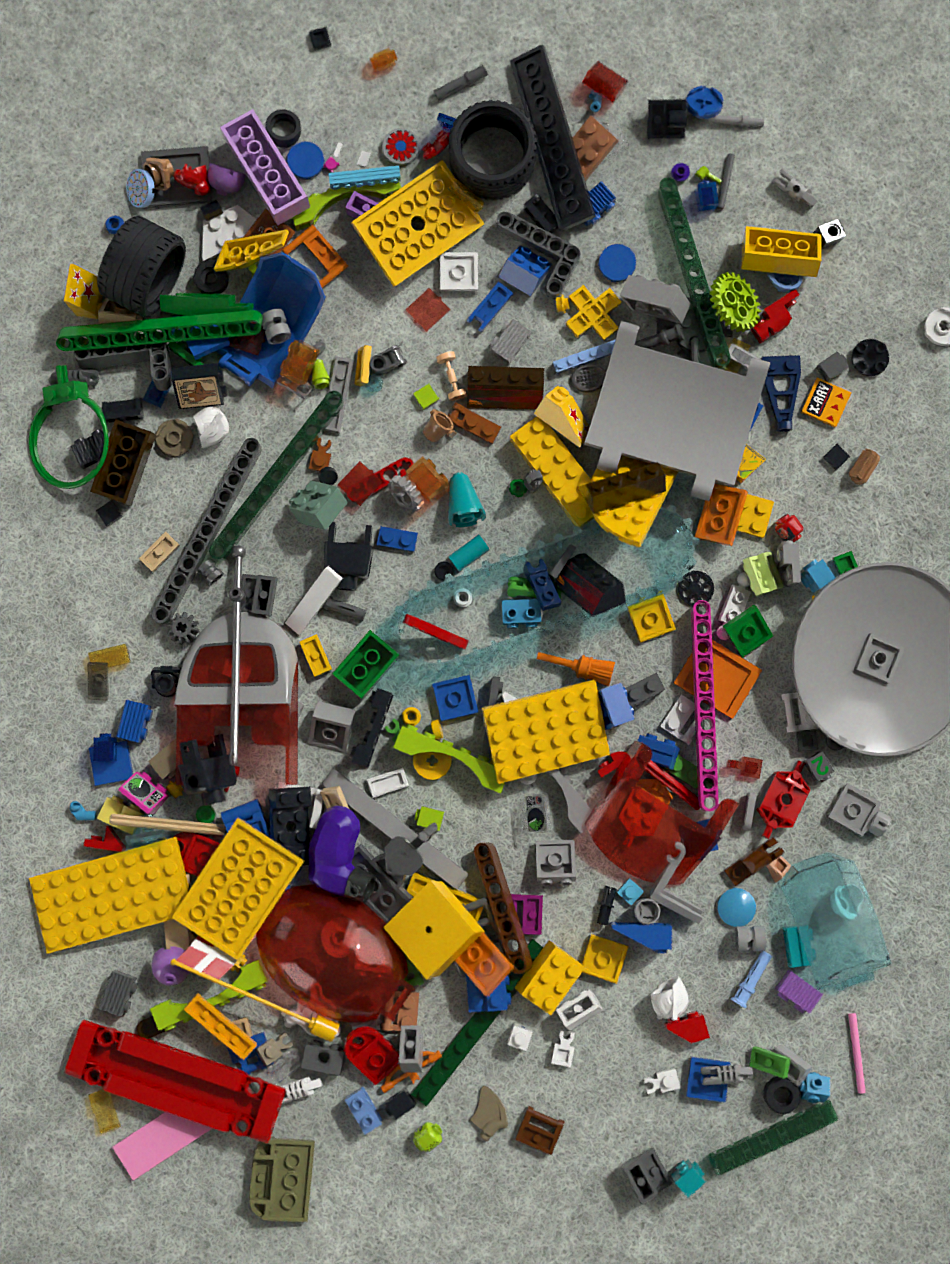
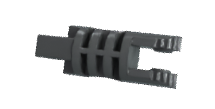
[48,369,99,386]
[524,469,543,493]

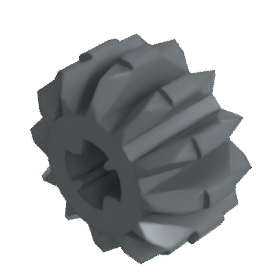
[166,612,200,645]

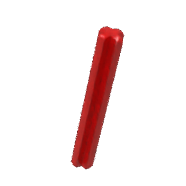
[642,759,700,810]

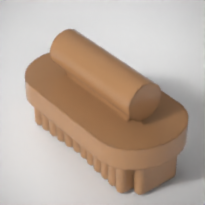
[849,448,880,485]

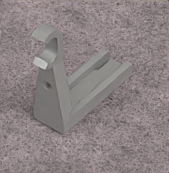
[650,842,703,924]

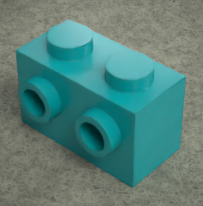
[671,1159,706,1198]

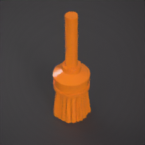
[537,652,615,687]

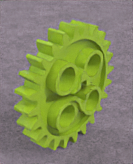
[709,272,761,332]

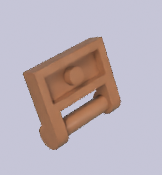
[381,989,420,1031]

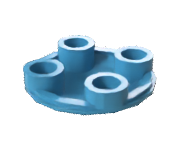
[717,888,756,927]

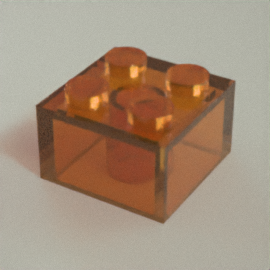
[405,456,449,506]

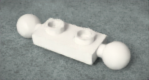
[717,572,751,640]

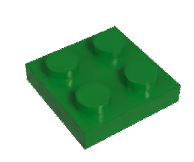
[723,605,774,658]

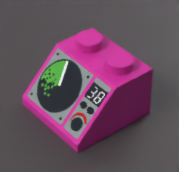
[118,771,170,814]

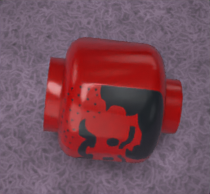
[775,514,804,543]

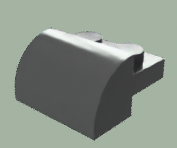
[241,574,278,617]
[621,1147,673,1205]

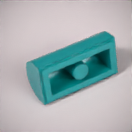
[448,534,490,572]

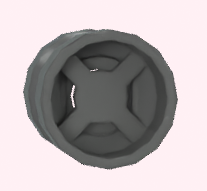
[197,559,224,585]

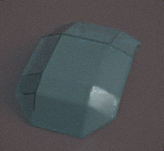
[781,852,891,993]

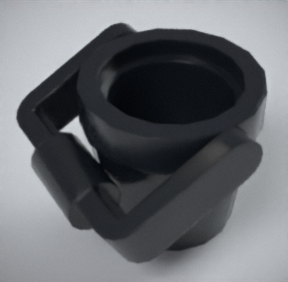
[151,666,181,698]

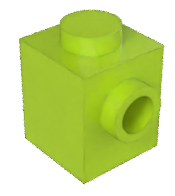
[414,806,444,831]

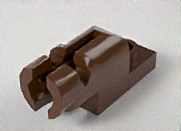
[724,837,785,886]

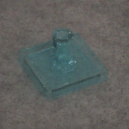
[125,814,172,847]

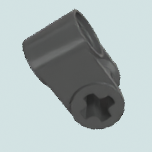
[370,345,407,376]

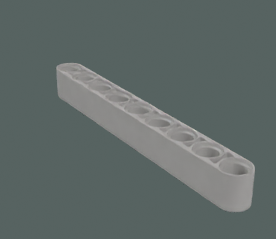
[322,768,469,890]

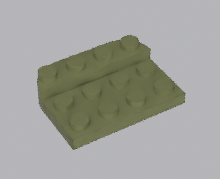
[249,1136,315,1222]

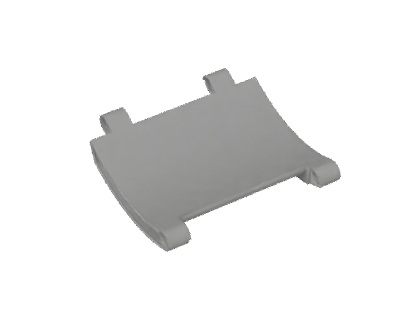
[584,321,770,501]

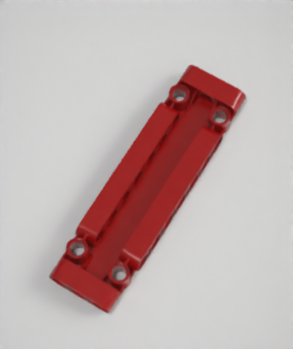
[64,1019,286,1144]

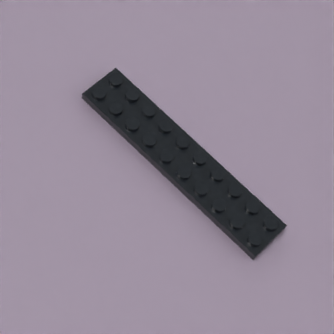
[509,44,596,232]

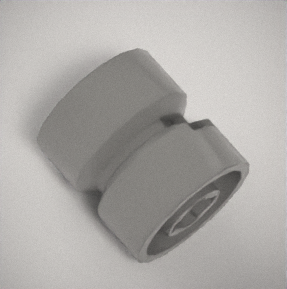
[262,309,291,345]
[633,897,660,924]
[735,926,766,952]

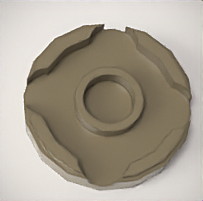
[155,419,194,457]

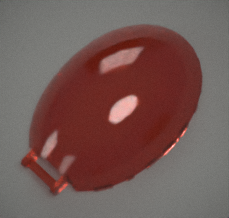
[256,885,416,1023]

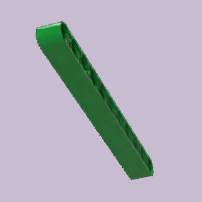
[56,310,263,351]

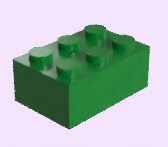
[332,630,400,700]

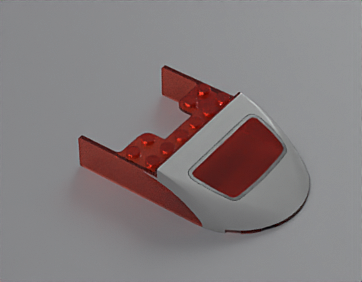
[174,612,298,785]

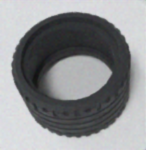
[449,100,537,200]
[97,216,186,317]

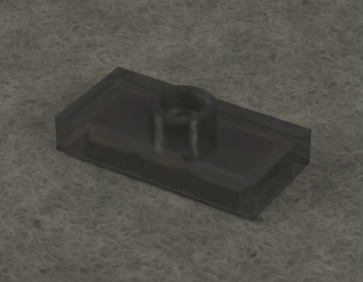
[87,662,109,701]

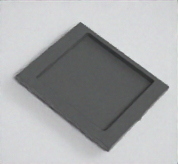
[141,146,212,207]

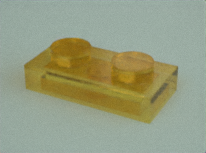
[88,644,131,672]

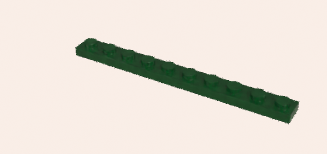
[411,939,543,1107]

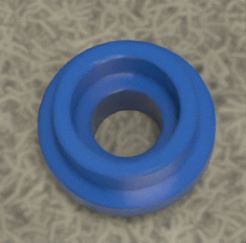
[105,216,124,235]

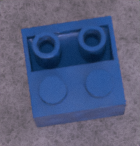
[499,245,552,296]

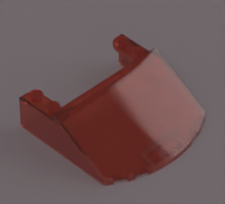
[585,741,739,885]

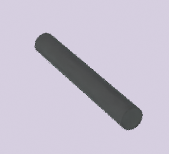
[717,154,735,210]

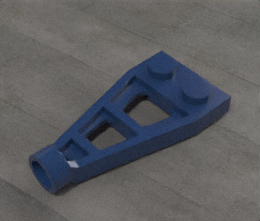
[761,355,801,432]

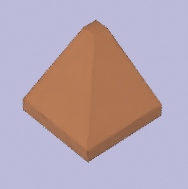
[767,856,792,882]

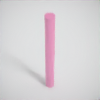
[848,1013,866,1093]

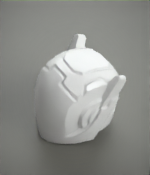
[193,405,229,448]
[651,975,689,1020]

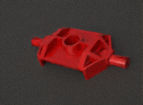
[756,760,810,839]

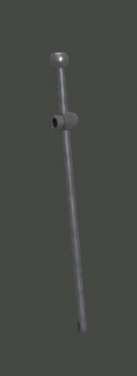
[229,545,246,765]

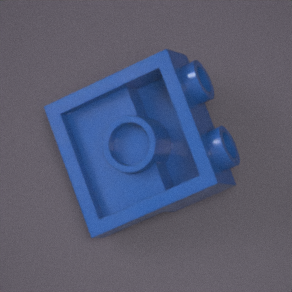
[466,974,511,1012]

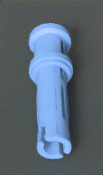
[730,951,773,1009]

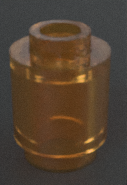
[369,47,398,72]

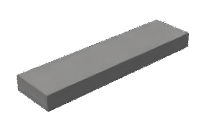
[321,356,354,434]

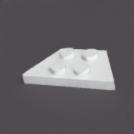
[202,205,264,261]

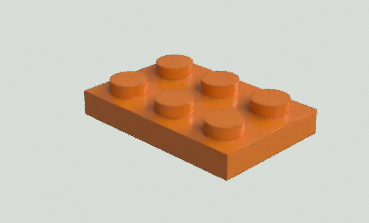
[695,484,748,546]
[455,932,514,996]

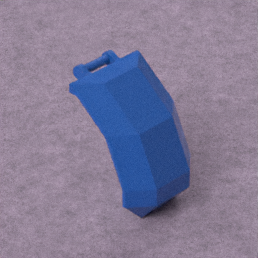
[216,252,326,388]

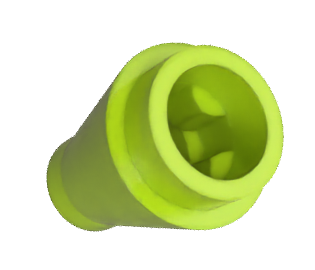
[312,359,330,389]

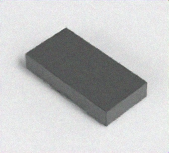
[549,544,577,583]

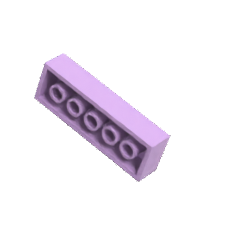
[220,109,310,225]

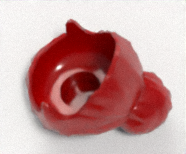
[173,164,210,196]

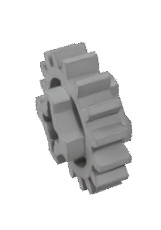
[388,475,425,513]

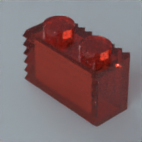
[582,61,628,103]

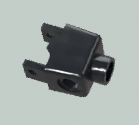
[324,522,374,591]
[178,734,237,806]

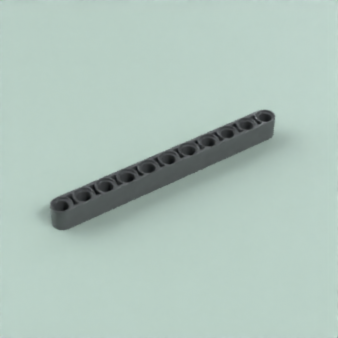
[152,438,262,625]

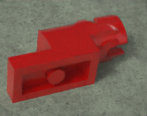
[751,289,799,344]

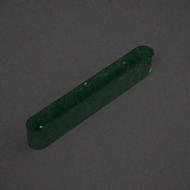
[707,1100,839,1175]

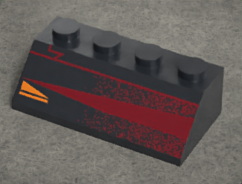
[554,553,626,617]

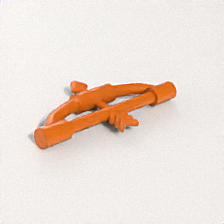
[381,1050,442,1093]

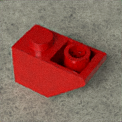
[664,1011,710,1043]

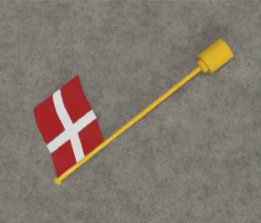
[170,933,339,1042]

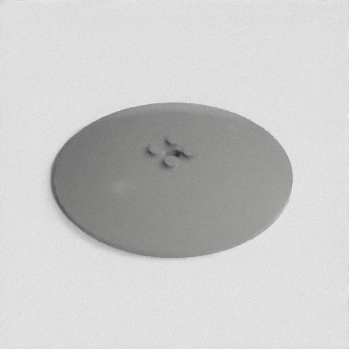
[792,562,950,756]

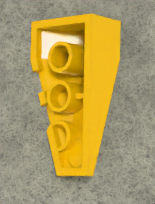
[214,230,289,272]

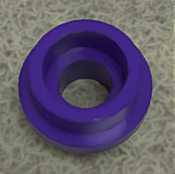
[671,163,690,182]

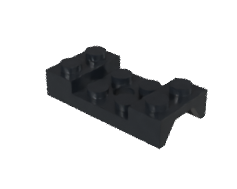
[350,688,394,768]
[269,786,311,866]

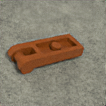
[448,402,501,445]

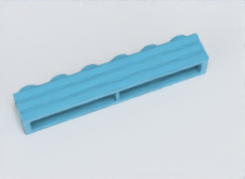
[329,166,401,189]

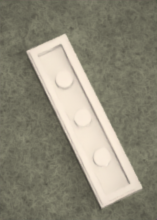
[285,566,343,635]

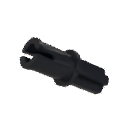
[597,886,617,926]

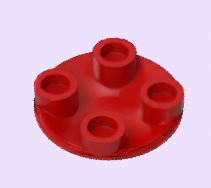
[422,130,450,160]

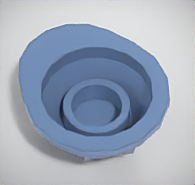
[767,272,803,294]

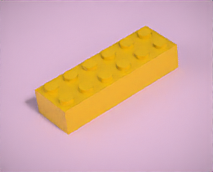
[510,416,594,530]

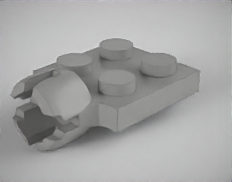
[828,783,891,837]

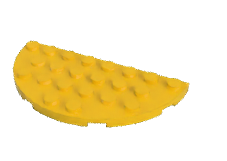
[590,455,678,548]

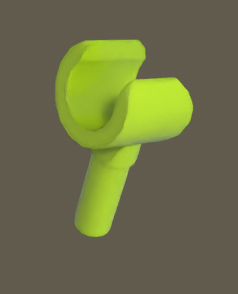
[695,166,722,185]

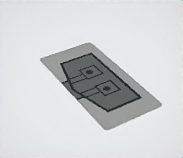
[726,343,761,368]

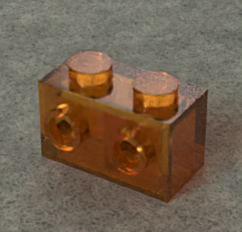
[280,340,320,385]

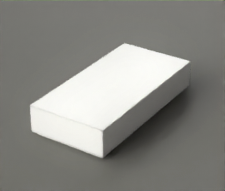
[367,768,409,798]

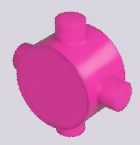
[323,157,340,173]

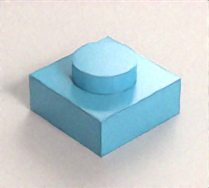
[617,878,644,905]

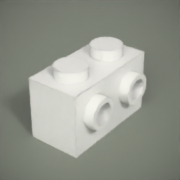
[556,990,603,1030]

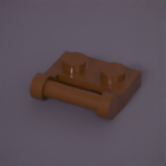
[515,1106,565,1155]

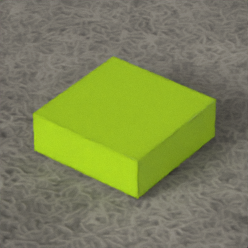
[413,383,439,410]

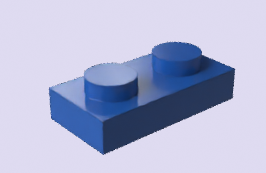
[377,526,418,552]

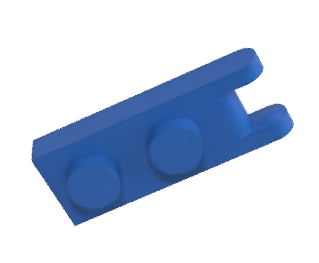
[466,281,513,332]

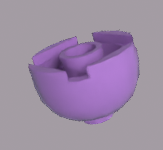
[207,163,246,196]
[152,946,190,986]

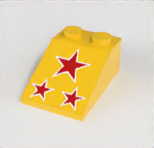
[64,264,103,319]
[534,385,589,448]

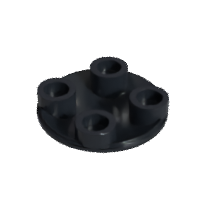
[851,339,889,376]

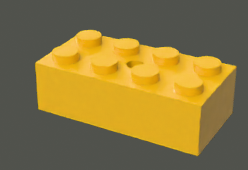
[741,226,821,277]

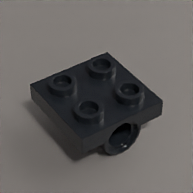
[647,99,687,139]

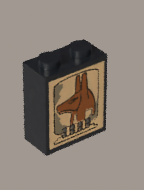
[171,363,227,410]

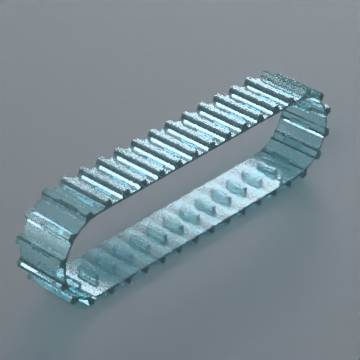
[391,504,700,674]

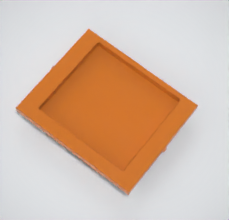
[674,640,762,719]

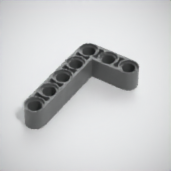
[496,211,581,300]
[74,343,172,391]

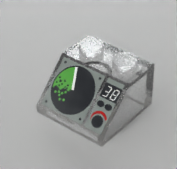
[520,793,551,834]

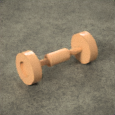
[436,351,467,401]

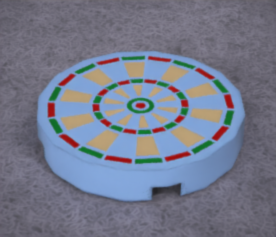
[126,169,154,208]

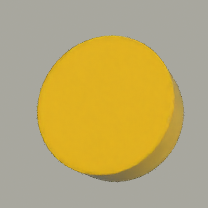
[431,719,443,739]

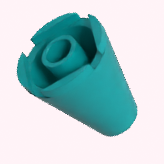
[448,472,486,528]

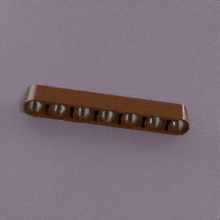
[474,842,532,974]

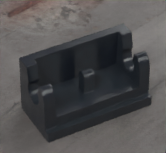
[523,194,559,234]
[102,397,144,423]

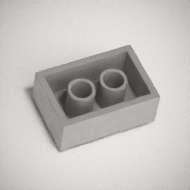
[620,275,691,324]

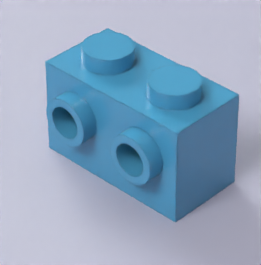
[801,559,835,593]
[502,599,541,628]

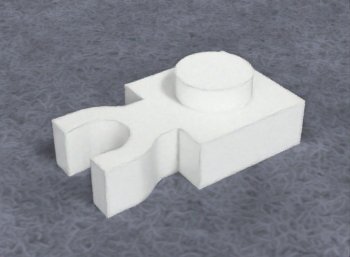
[551,1030,575,1067]
[643,1068,680,1094]

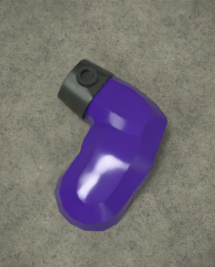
[308,805,376,903]

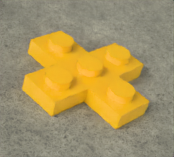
[566,285,622,341]

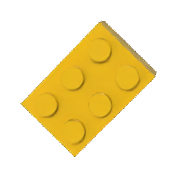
[515,940,585,1015]

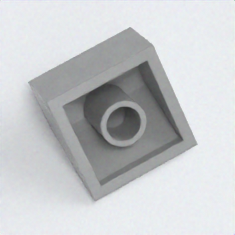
[308,701,355,753]

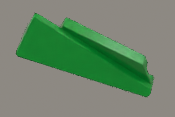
[160,293,254,325]

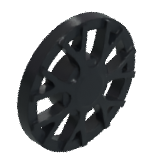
[678,571,714,606]

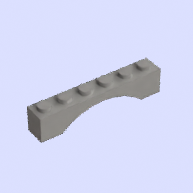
[547,768,599,833]

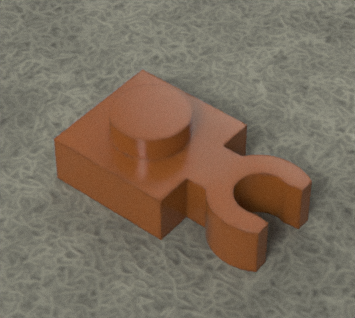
[309,438,332,471]

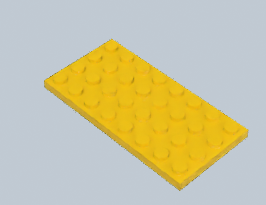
[29,837,190,954]

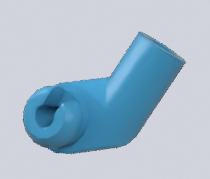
[589,89,602,112]
[70,801,96,820]

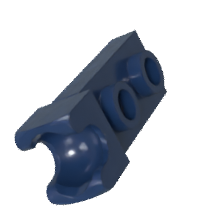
[524,559,561,611]

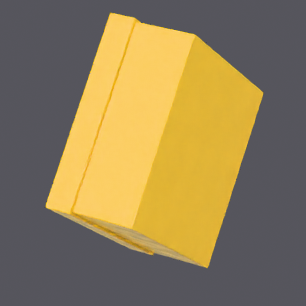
[384,880,484,980]

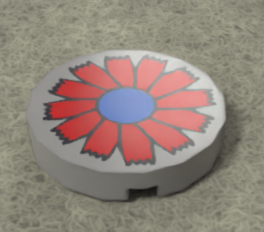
[382,128,419,166]

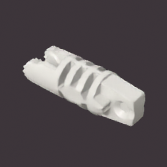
[281,1077,323,1104]

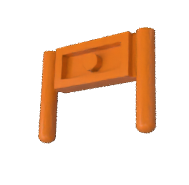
[282,224,349,288]

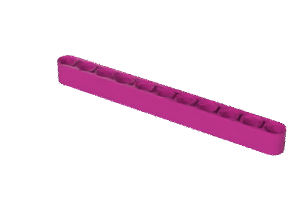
[691,600,719,812]

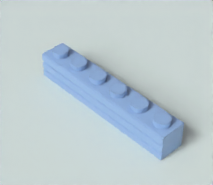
[553,339,616,375]

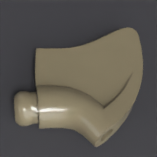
[470,1086,508,1141]

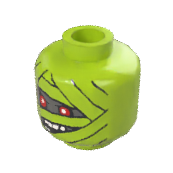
[413,1122,442,1152]

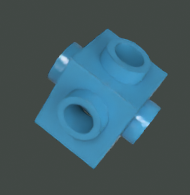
[798,1072,830,1103]

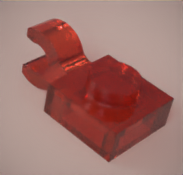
[727,756,763,779]

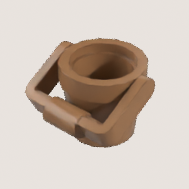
[143,158,174,191]
[423,409,457,442]

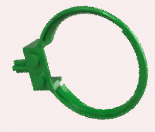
[28,365,109,489]

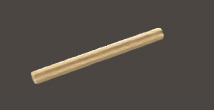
[109,814,226,836]

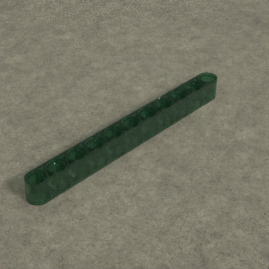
[658,177,731,370]
[209,391,344,561]

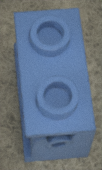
[345,1086,383,1134]

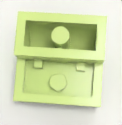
[743,552,784,597]

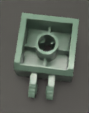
[289,480,348,530]

